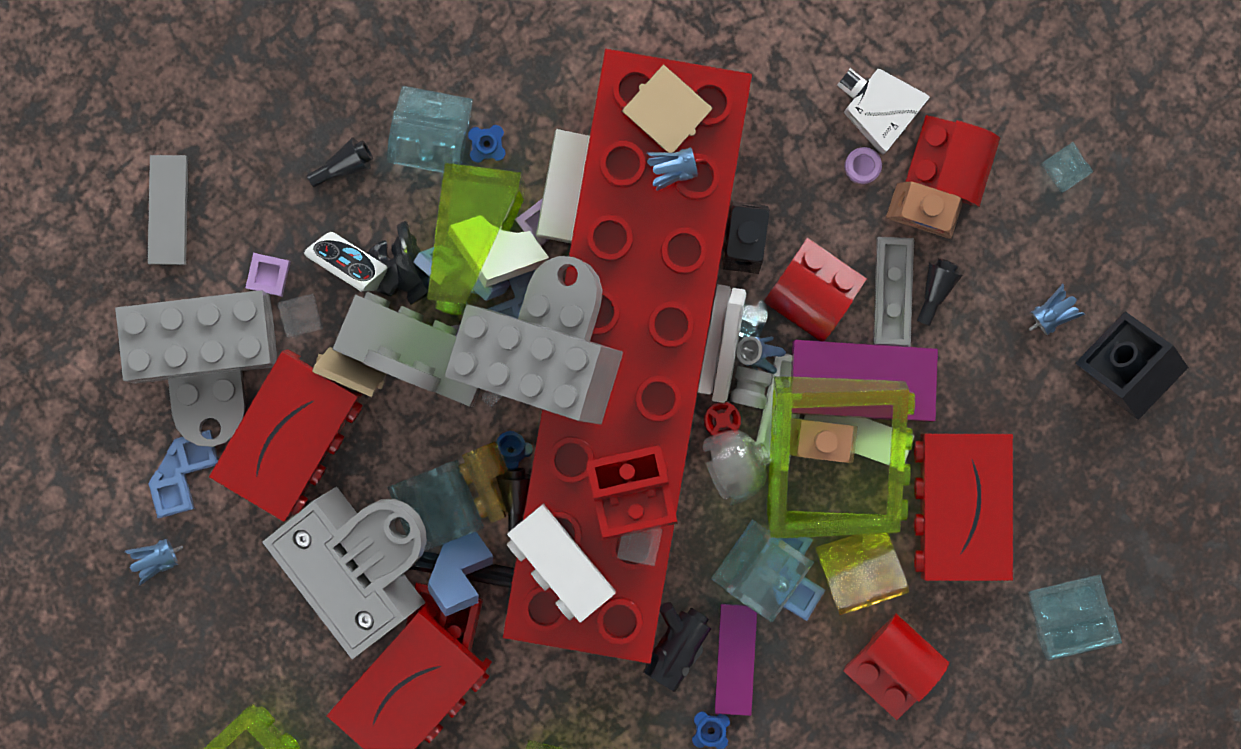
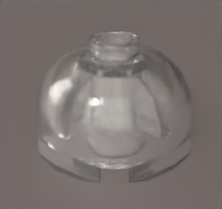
[703,430,771,506]

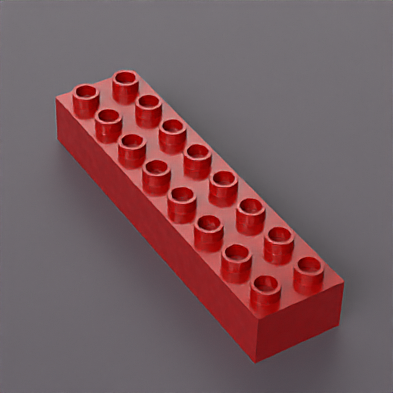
[503,48,752,664]

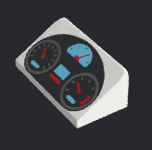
[304,232,388,292]

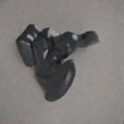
[365,221,444,305]

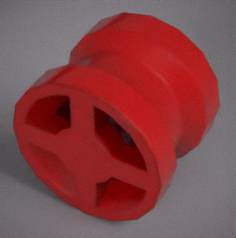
[704,402,741,438]

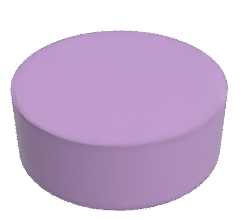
[845,147,882,184]

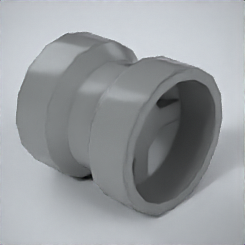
[729,366,772,409]

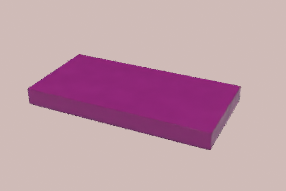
[789,340,938,422]

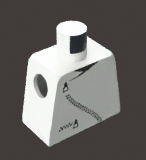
[837,68,930,155]

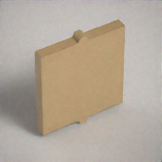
[622,64,713,153]
[312,347,386,397]

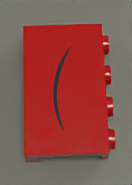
[209,349,363,522]
[914,434,1013,581]
[326,603,492,749]

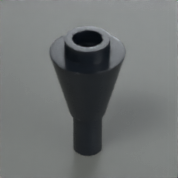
[307,137,373,187]
[917,258,963,326]
[496,467,531,532]

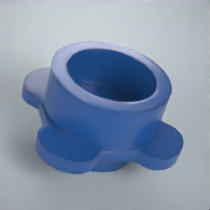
[468,125,506,163]
[489,431,533,470]
[692,712,730,749]

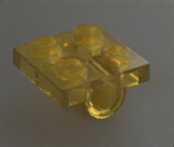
[459,441,508,523]
[816,525,909,615]

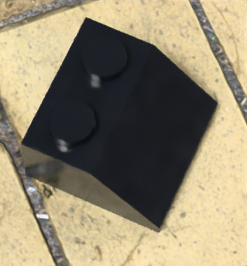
[1075,311,1189,420]

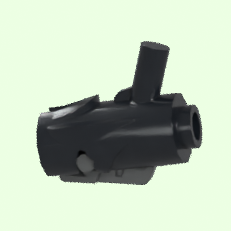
[643,602,711,692]

